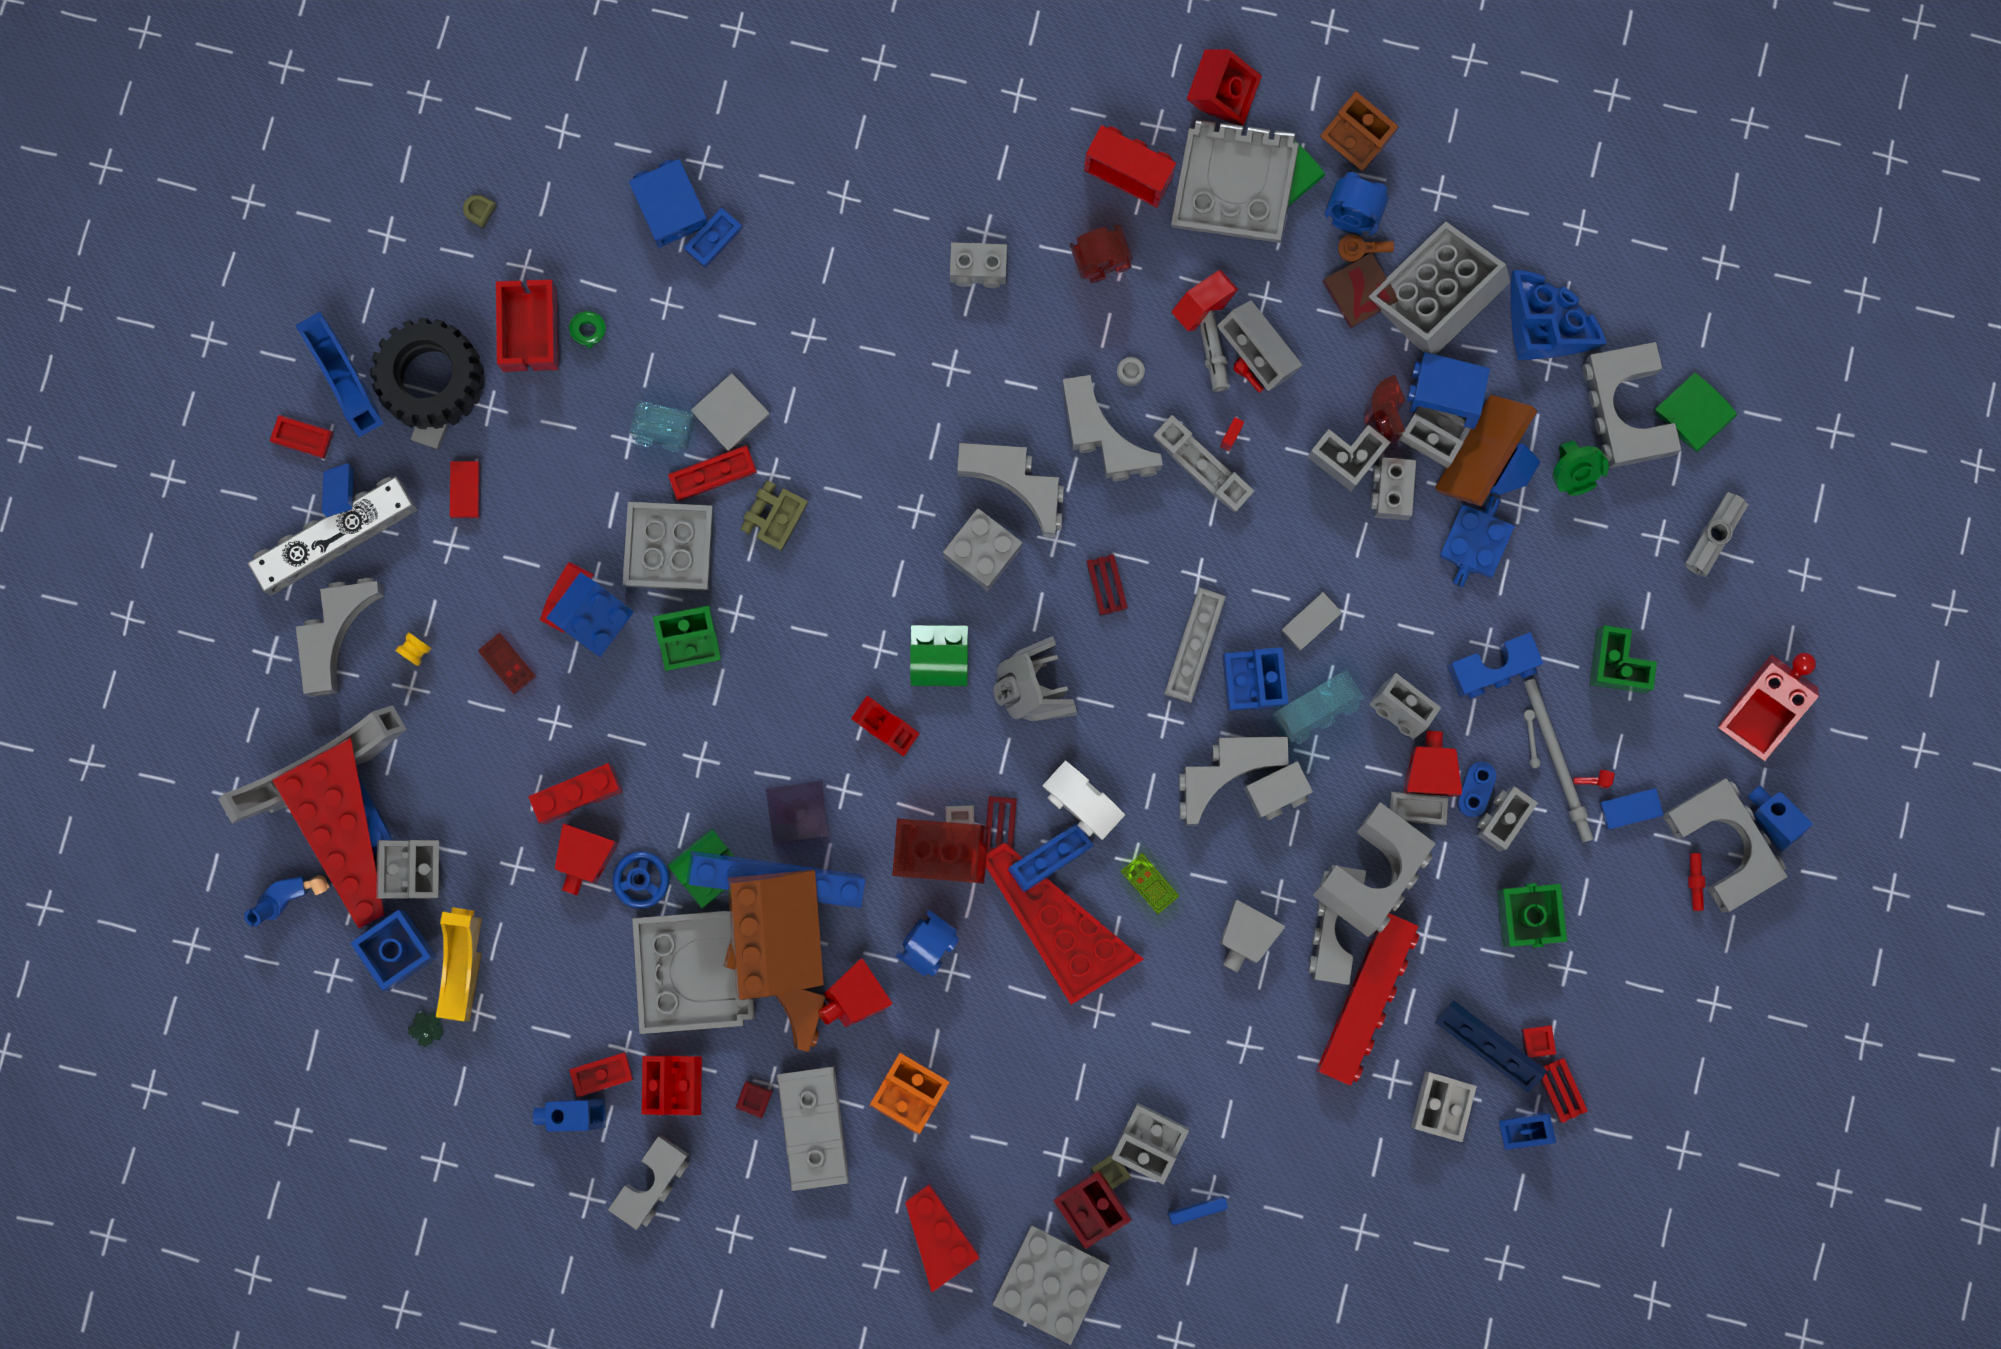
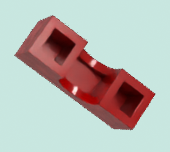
[528,763,623,825]

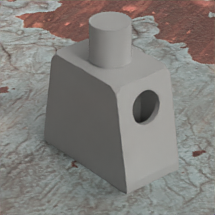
[1220,900,1285,973]

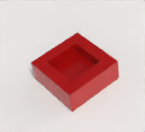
[1220,417,1244,452]
[1521,1025,1556,1058]

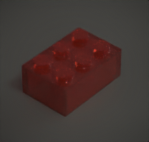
[892,818,989,884]

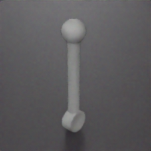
[1523,710,1541,769]

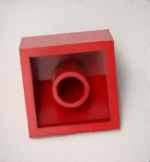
[1186,49,1262,126]

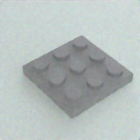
[622,502,713,591]
[992,1225,1109,1345]

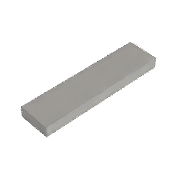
[1164,587,1226,703]

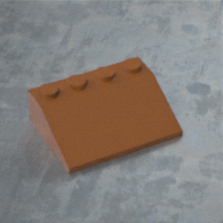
[727,870,824,1000]

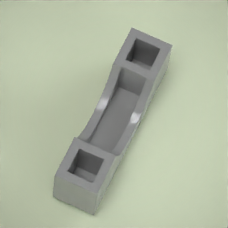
[1308,865,1366,985]

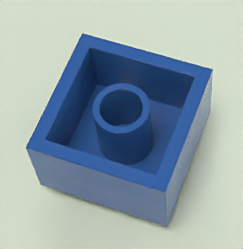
[546,572,634,657]
[350,910,437,991]

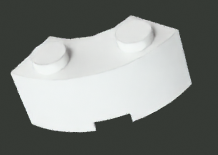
[1043,761,1125,840]

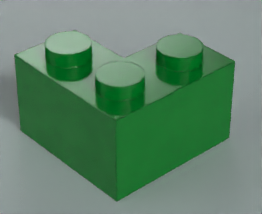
[1589,625,1657,694]

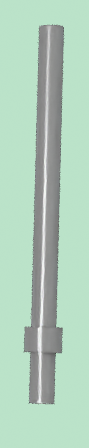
[1524,679,1594,843]

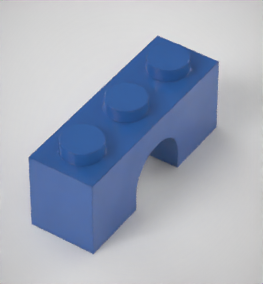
[1447,632,1544,699]

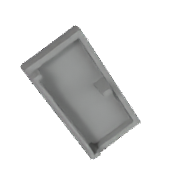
[777,1066,850,1191]

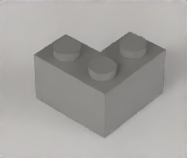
[1307,425,1390,492]

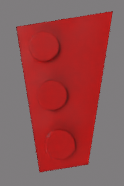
[905,1183,980,1292]

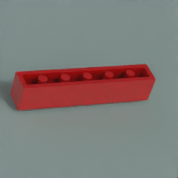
[1316,913,1420,1086]

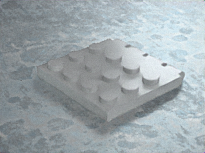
[1171,120,1299,243]
[632,911,755,1034]

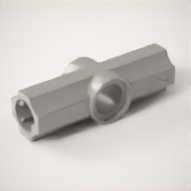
[1684,492,1749,577]

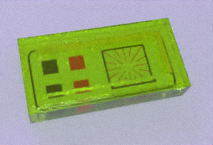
[1120,853,1179,915]

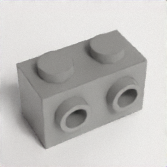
[950,242,1007,288]
[1370,457,1416,521]
[1369,673,1441,739]
[1244,761,1313,821]
[1476,786,1538,852]

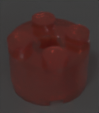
[1069,225,1133,283]

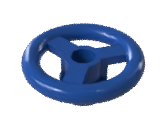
[612,851,669,909]

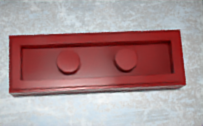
[668,445,757,502]

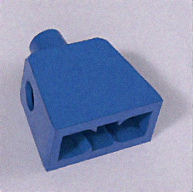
[1747,785,1813,852]
[533,1099,606,1132]

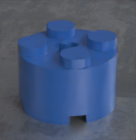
[1325,172,1388,235]
[895,909,959,976]

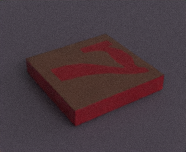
[1323,253,1398,329]

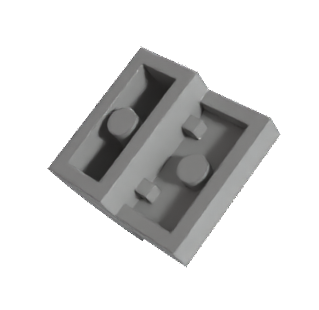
[1399,406,1471,469]
[376,840,439,899]
[1410,1071,1477,1142]
[1111,1102,1189,1185]

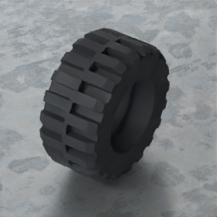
[370,318,484,430]

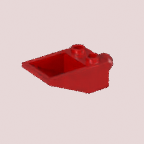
[1718,653,1819,761]

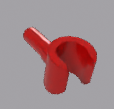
[1234,357,1264,393]
[1573,770,1615,788]

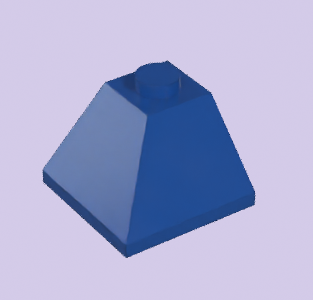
[1490,443,1541,495]

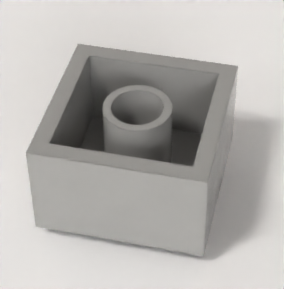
[943,508,1023,592]

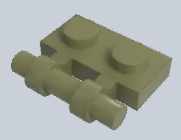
[740,480,809,552]

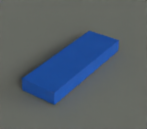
[1008,822,1094,893]

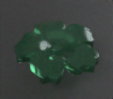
[408,1012,443,1047]

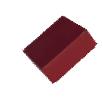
[735,1081,773,1119]

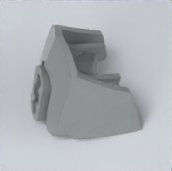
[993,636,1077,721]

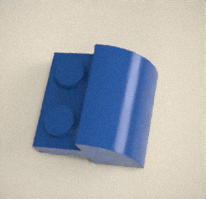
[1222,647,1289,711]

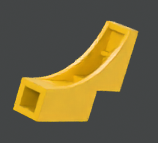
[436,907,482,1022]

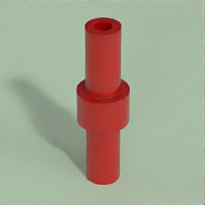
[1688,853,1706,911]

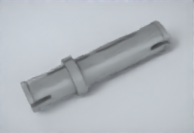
[1199,311,1230,392]

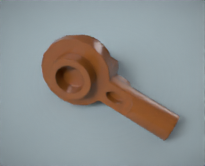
[1338,234,1394,262]

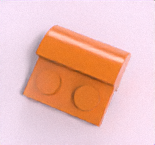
[869,1053,950,1135]

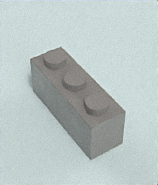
[1217,300,1303,391]

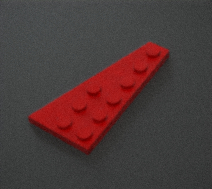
[272,737,385,929]
[981,843,1144,1005]

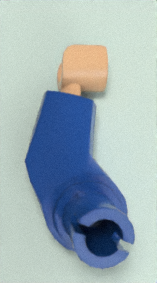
[244,875,329,927]

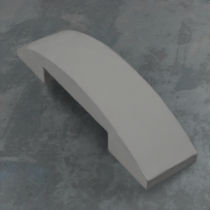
[1153,415,1254,512]

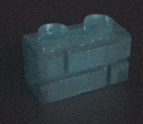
[630,401,695,452]

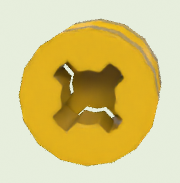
[395,632,432,667]

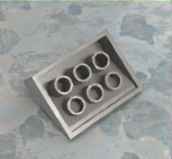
[1369,222,1510,355]

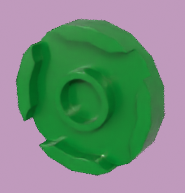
[1552,440,1609,496]

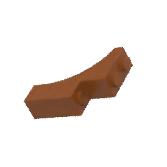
[723,938,827,1052]

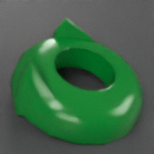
[568,311,606,349]

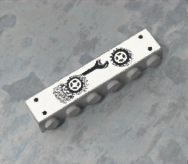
[248,477,418,596]

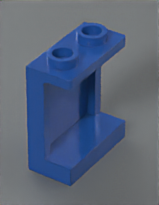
[628,159,708,248]
[1406,352,1490,429]

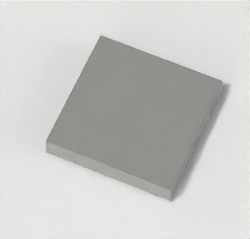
[691,373,770,452]

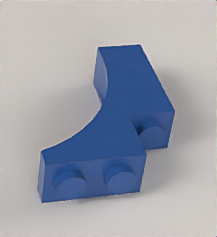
[296,311,384,437]

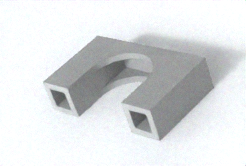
[1582,342,1681,468]
[1662,778,1788,913]
[1312,802,1436,937]

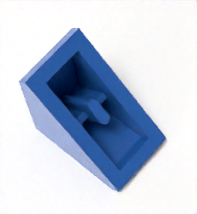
[1499,1112,1556,1150]

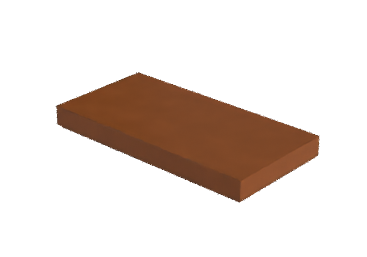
[1435,395,1537,506]

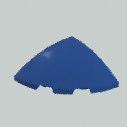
[1511,270,1607,360]

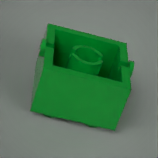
[1497,883,1567,948]

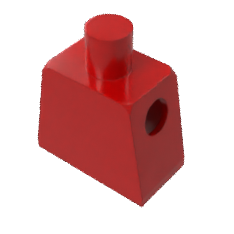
[1403,731,1462,797]
[555,824,618,896]
[818,958,893,1027]

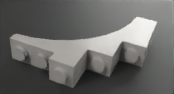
[218,705,407,824]

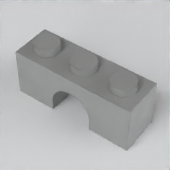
[608,1135,690,1230]

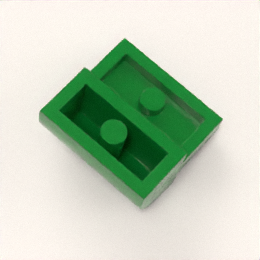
[653,605,722,671]
[910,625,968,686]
[668,828,735,908]

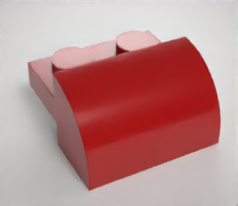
[641,1056,702,1115]

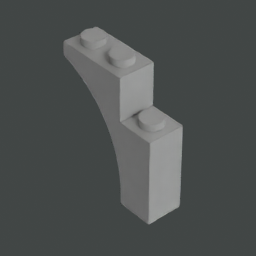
[1062,375,1163,481]
[957,443,1064,538]
[296,578,384,697]
[1179,737,1289,826]

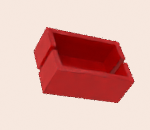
[1084,125,1176,208]
[496,279,559,372]

